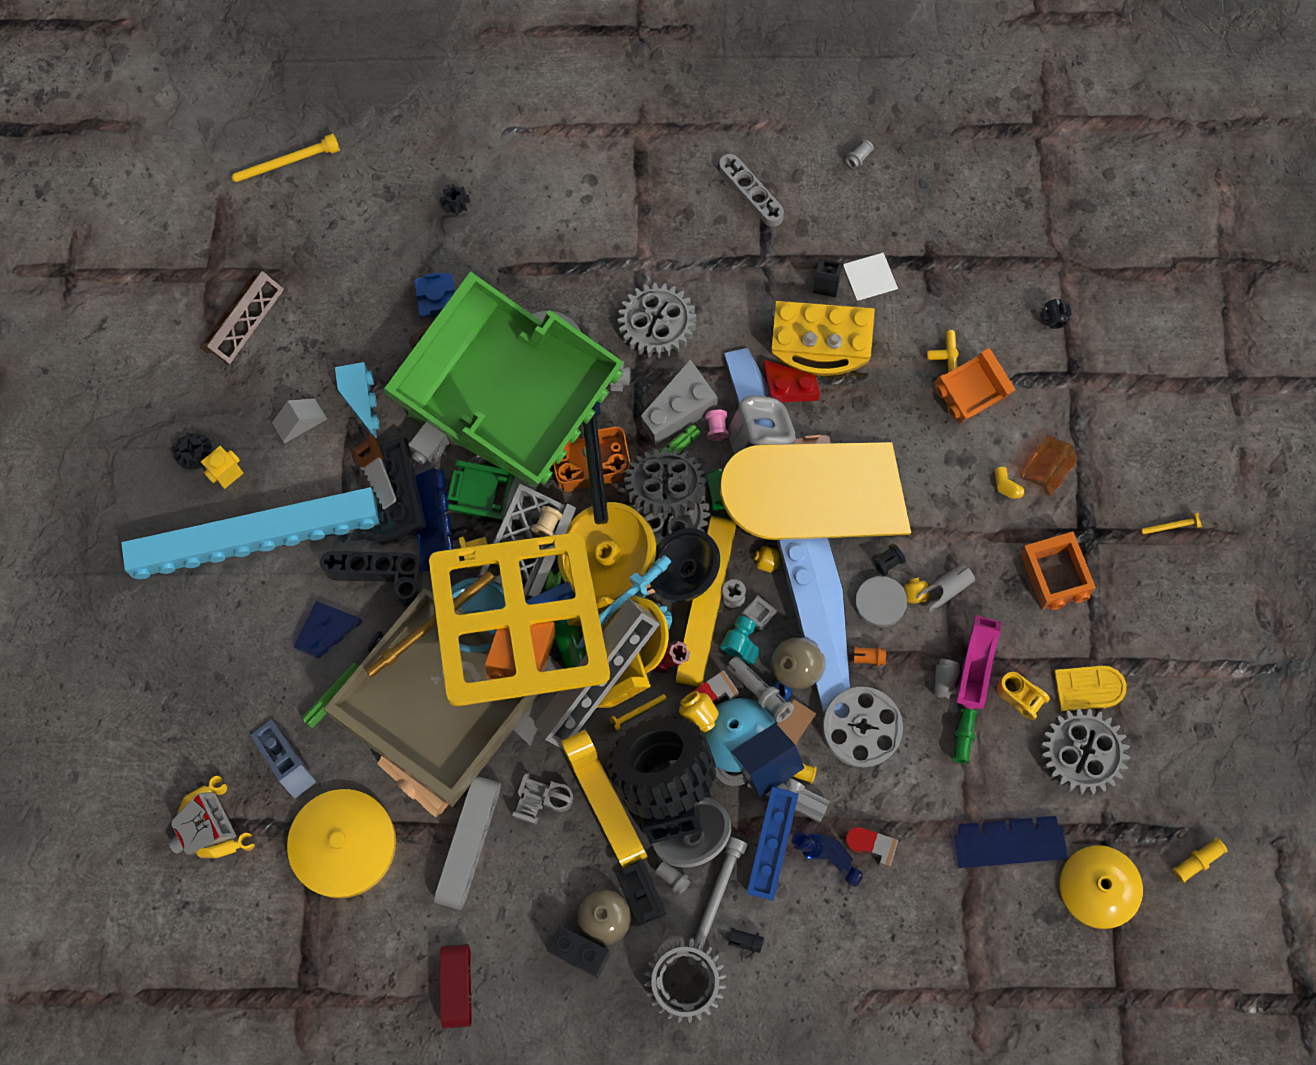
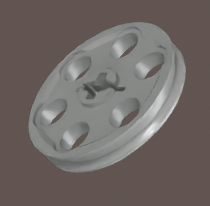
[822,687,903,767]

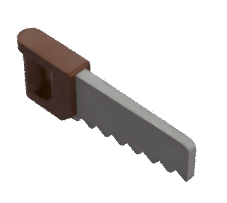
[352,433,396,509]

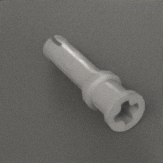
[727,656,794,723]

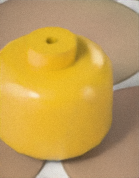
[753,545,781,572]
[903,578,930,604]

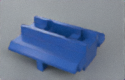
[414,272,455,318]

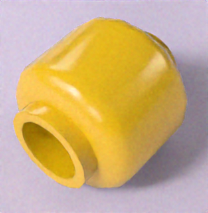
[679,691,718,732]

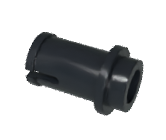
[728,928,764,955]

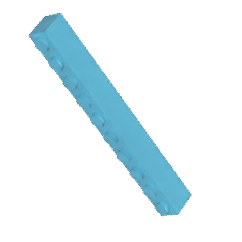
[121,487,380,579]

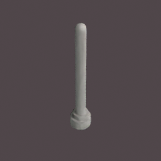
[687,837,748,965]

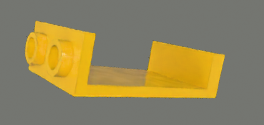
[567,597,650,708]

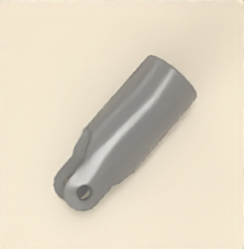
[917,563,975,613]

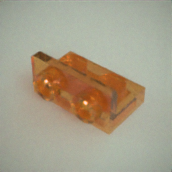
[1020,435,1077,496]

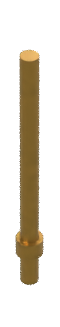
[365,571,495,678]

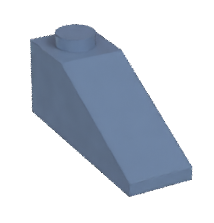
[250,719,316,799]

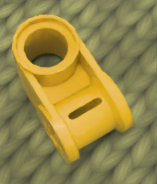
[996,672,1050,721]

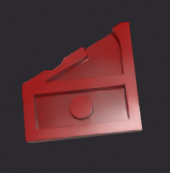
[763,361,820,402]

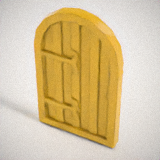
[1054,666,1126,712]

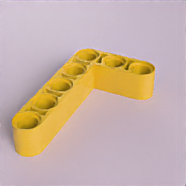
[561,729,647,869]

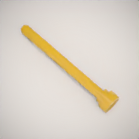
[231,133,340,182]

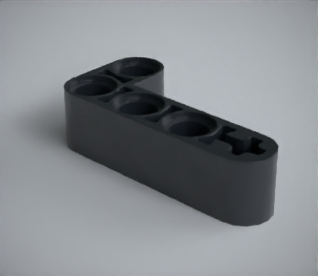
[320,551,423,607]

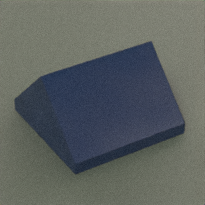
[730,723,804,798]

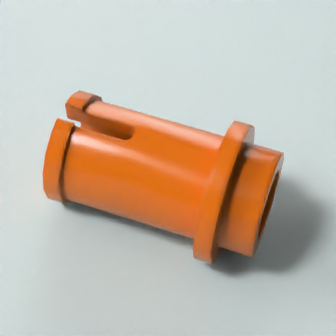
[854,646,886,667]

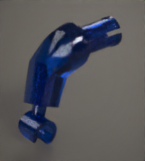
[791,832,863,887]

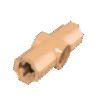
[377,756,448,818]

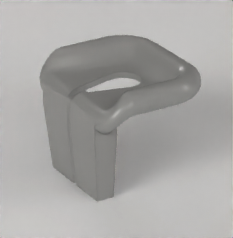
[727,395,795,455]

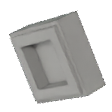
[741,595,777,632]

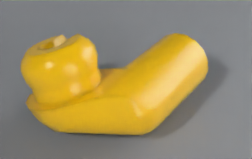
[994,467,1024,499]

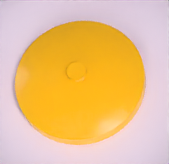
[558,502,656,600]
[287,789,396,898]

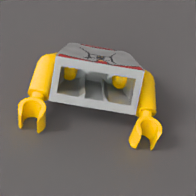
[169,776,255,858]

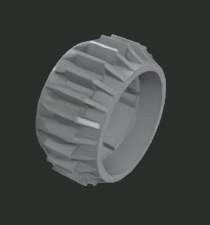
[645,937,727,1023]

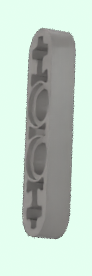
[719,154,784,227]

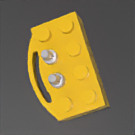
[772,301,875,376]

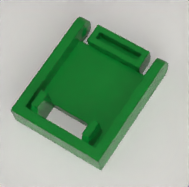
[446,460,515,521]

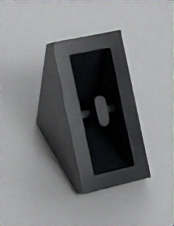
[813,259,844,297]

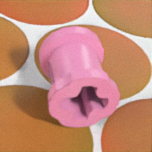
[705,410,729,441]

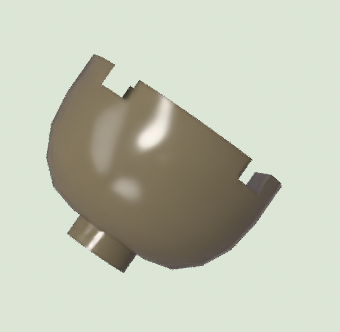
[771,637,825,689]
[576,889,631,946]

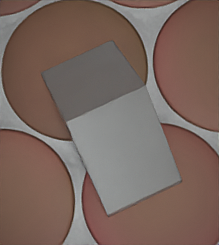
[272,398,327,444]

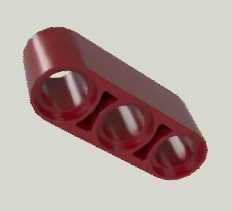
[440,944,472,1029]

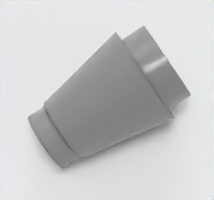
[934,659,962,699]

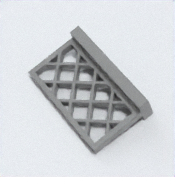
[478,483,576,600]

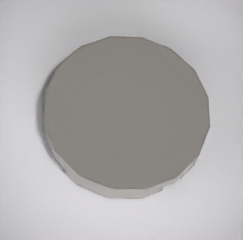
[855,576,907,628]

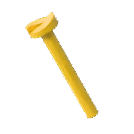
[1141,513,1202,535]
[610,694,667,731]

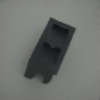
[617,860,666,926]

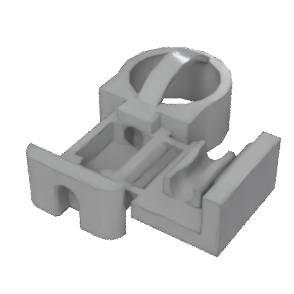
[512,773,574,825]

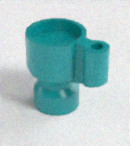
[720,615,760,665]

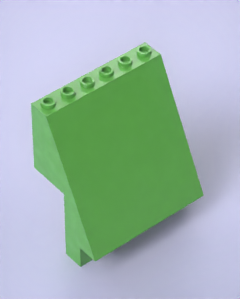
[384,271,624,488]

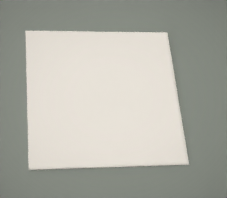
[844,253,898,301]

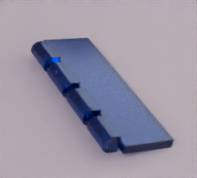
[416,468,454,572]
[954,816,1068,869]

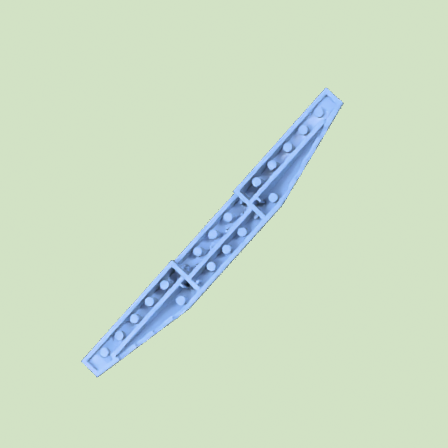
[724,348,850,718]

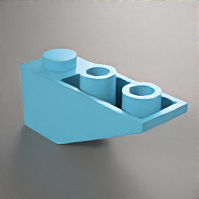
[335,362,380,439]

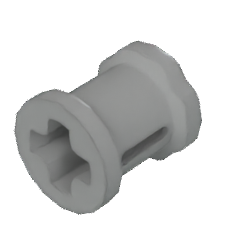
[722,579,746,609]

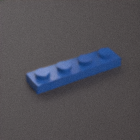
[747,786,799,901]

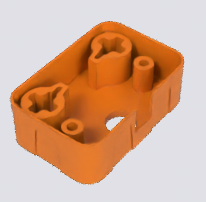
[554,427,630,492]

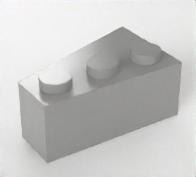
[641,359,717,446]

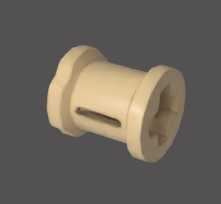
[531,506,563,537]

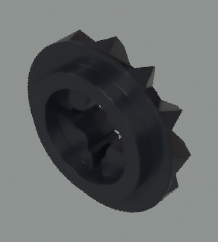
[173,432,213,470]

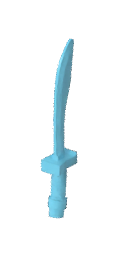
[579,555,671,649]

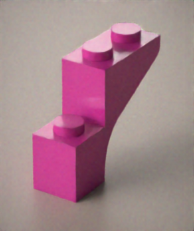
[957,615,1001,709]

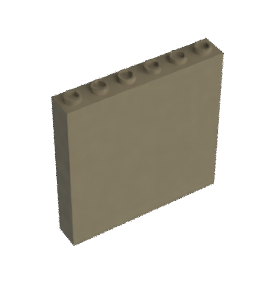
[324,587,548,807]

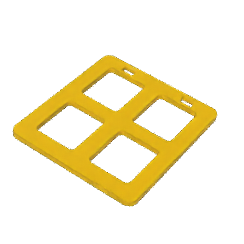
[429,533,610,706]

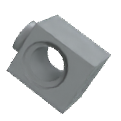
[409,422,450,467]

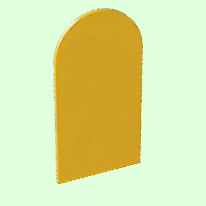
[720,442,911,540]

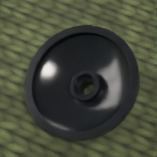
[650,528,720,602]

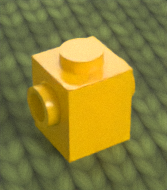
[201,446,243,489]

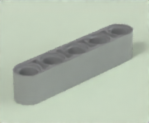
[434,776,501,911]

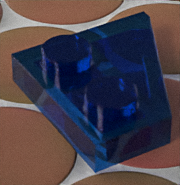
[294,601,362,658]

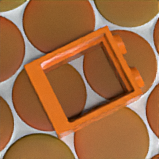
[1020,532,1096,610]

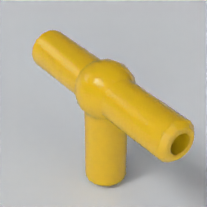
[927,330,959,373]

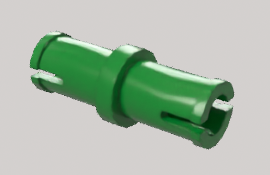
[952,708,977,764]

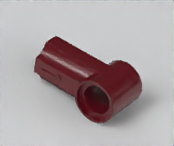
[652,641,690,673]

